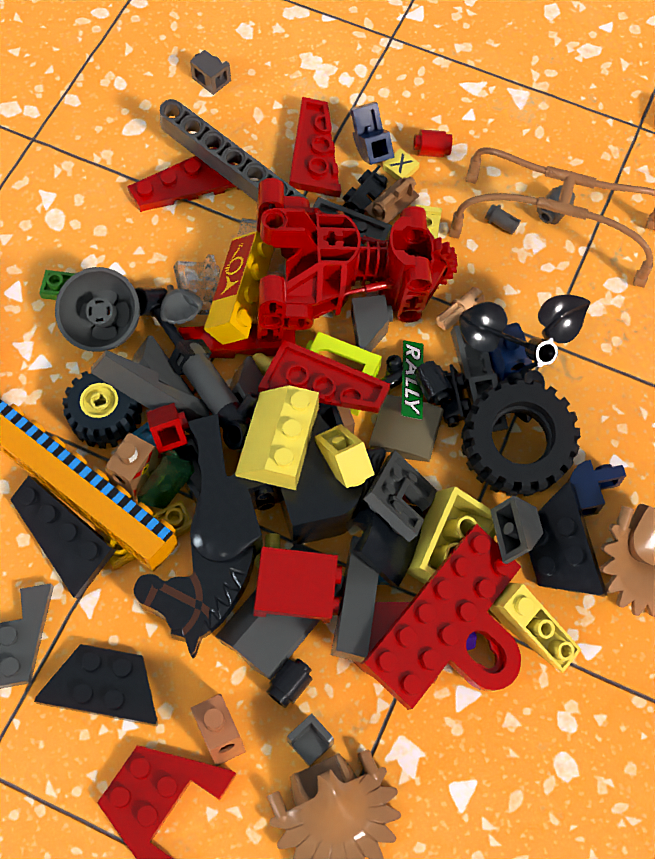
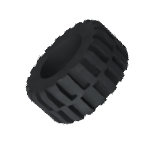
[461,378,581,497]

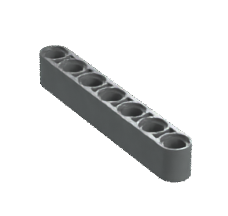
[160,99,307,202]

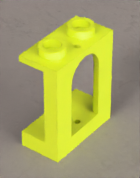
[306,332,382,416]

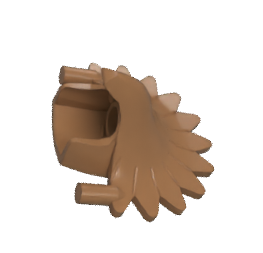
[600,504,655,617]
[267,749,401,859]

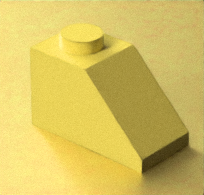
[314,424,375,488]

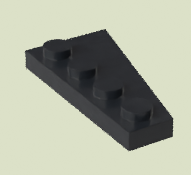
[10,476,117,599]

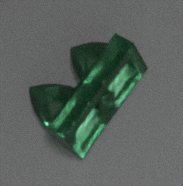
[137,449,195,509]

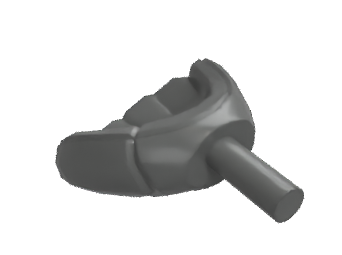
[160,284,203,324]

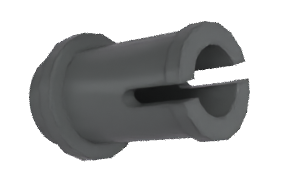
[485,204,521,235]

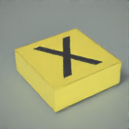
[382,148,420,180]

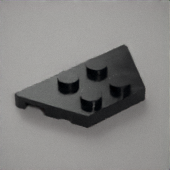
[529,482,608,597]
[34,644,158,727]

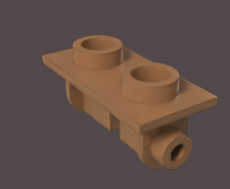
[364,177,420,223]

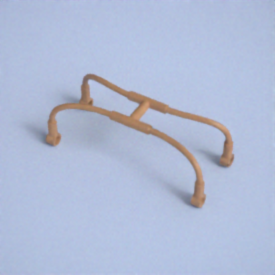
[448,147,655,288]

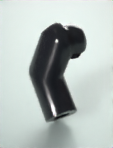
[380,355,404,390]

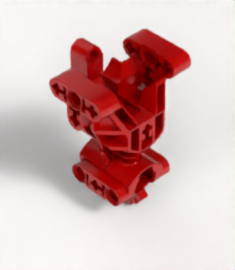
[256,178,458,342]

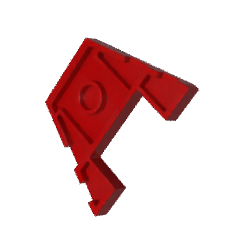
[97,745,237,859]

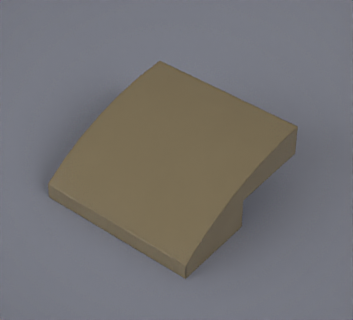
[369,395,444,462]

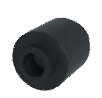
[414,361,454,406]
[266,658,313,708]

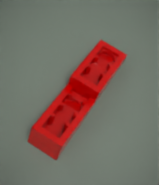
[178,324,296,359]

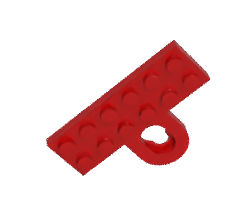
[360,524,521,710]

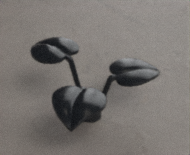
[459,294,591,423]

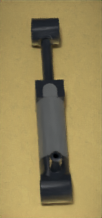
[135,287,258,450]

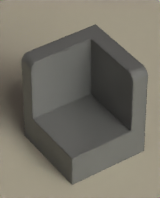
[287,713,334,767]

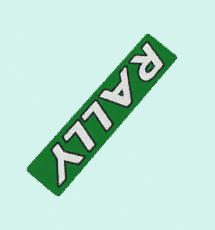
[401,340,424,419]

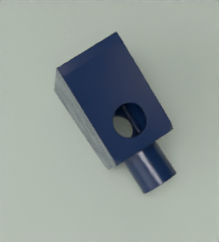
[488,323,532,382]

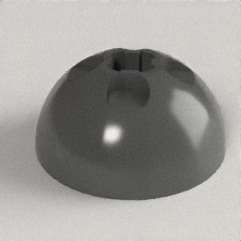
[55,267,140,352]

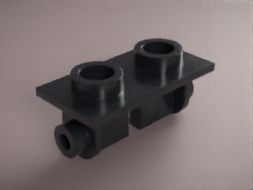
[342,165,388,214]
[441,364,472,427]

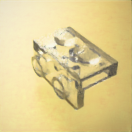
[173,254,220,315]

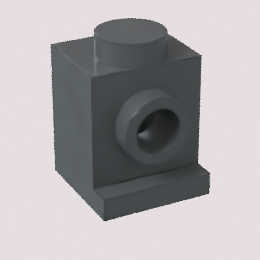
[190,50,231,95]

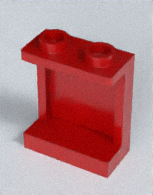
[253,547,342,624]

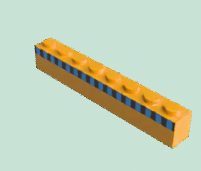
[0,399,179,572]

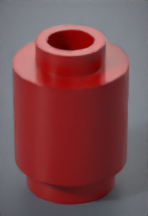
[413,129,453,158]

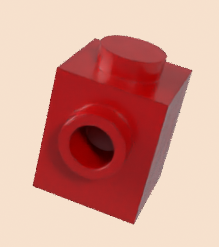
[146,403,189,453]

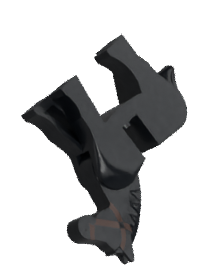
[134,403,386,659]

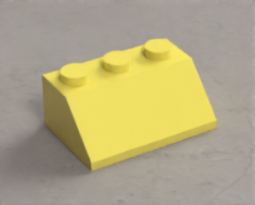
[235,385,319,490]
[407,486,496,584]

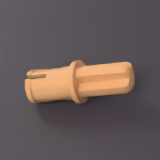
[436,287,485,330]

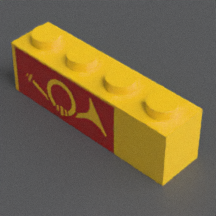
[204,231,274,345]

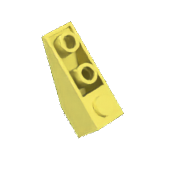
[489,582,582,673]

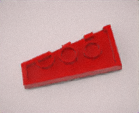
[289,97,342,198]
[127,147,239,212]
[258,340,391,413]

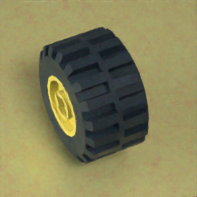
[62,371,142,449]

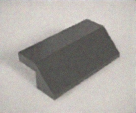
[215,543,344,680]

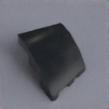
[353,501,423,587]

